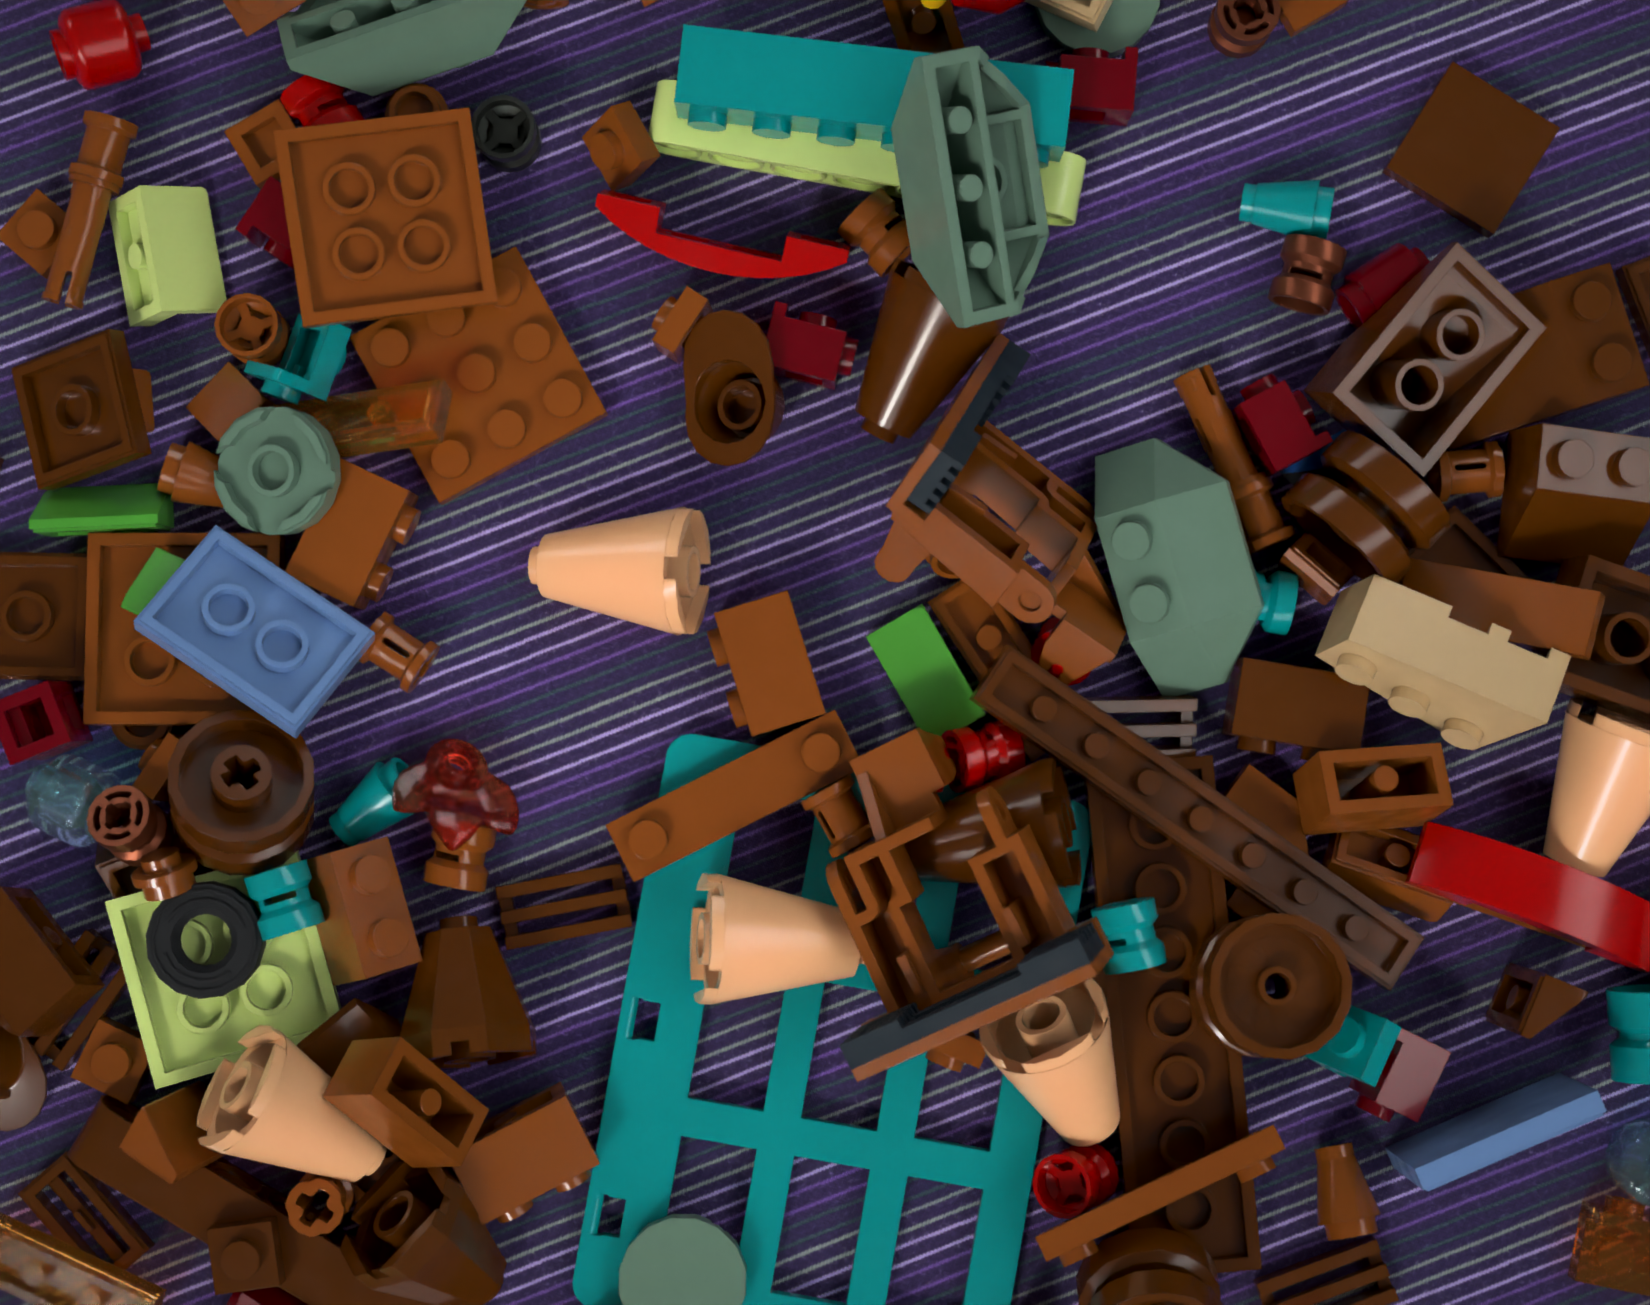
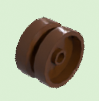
[1281,430,1451,583]
[168,710,314,875]
[1189,913,1353,1060]
[1076,1227,1223,1305]

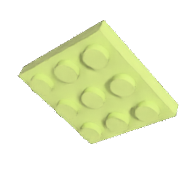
[105,850,341,1089]

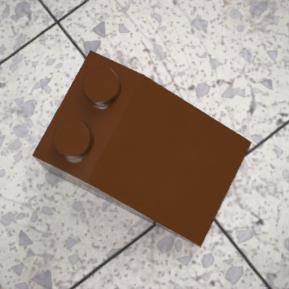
[1303,242,1547,477]
[1446,262,1650,451]

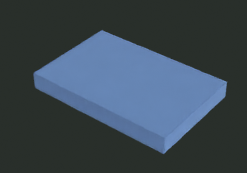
[134,525,375,739]
[1385,1073,1607,1192]

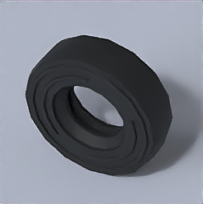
[146,881,266,999]

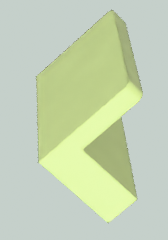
[109,185,227,327]

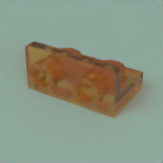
[1568,1195,1650,1296]

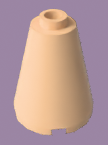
[528,507,711,636]
[1543,698,1650,877]
[690,873,865,1005]
[979,978,1120,1146]
[196,1025,387,1182]

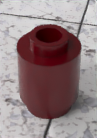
[1335,243,1430,329]

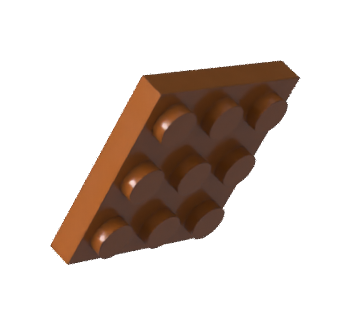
[273,107,498,329]
[349,246,608,505]
[83,533,285,726]

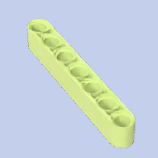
[648,80,1086,226]

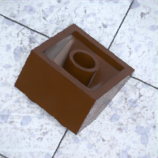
[1497,423,1650,566]

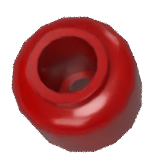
[49,0,151,90]

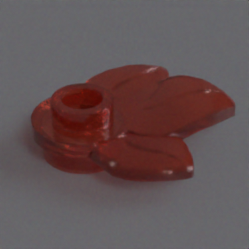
[392,739,519,851]

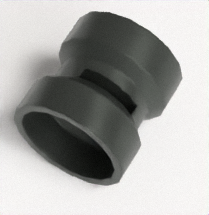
[472,95,542,173]

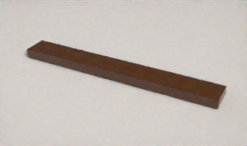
[969,645,1425,991]

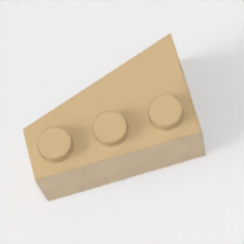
[1315,574,1571,750]

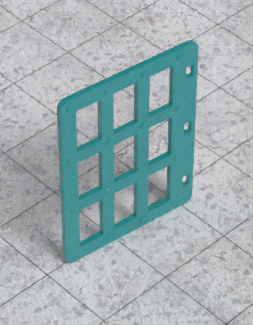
[572,734,1090,1305]

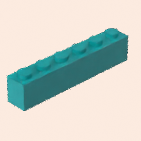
[674,24,1074,168]

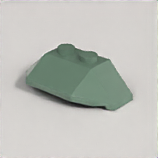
[277,0,527,96]
[891,45,1049,328]
[1095,438,1265,696]

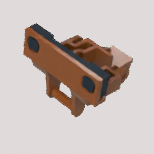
[875,334,1127,686]
[825,727,1114,1082]

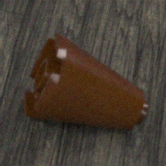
[855,258,1010,444]
[904,757,1082,888]

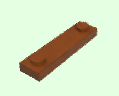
[605,710,858,882]
[1035,1125,1286,1267]

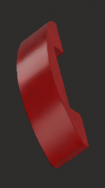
[595,189,851,278]
[1405,821,1650,973]

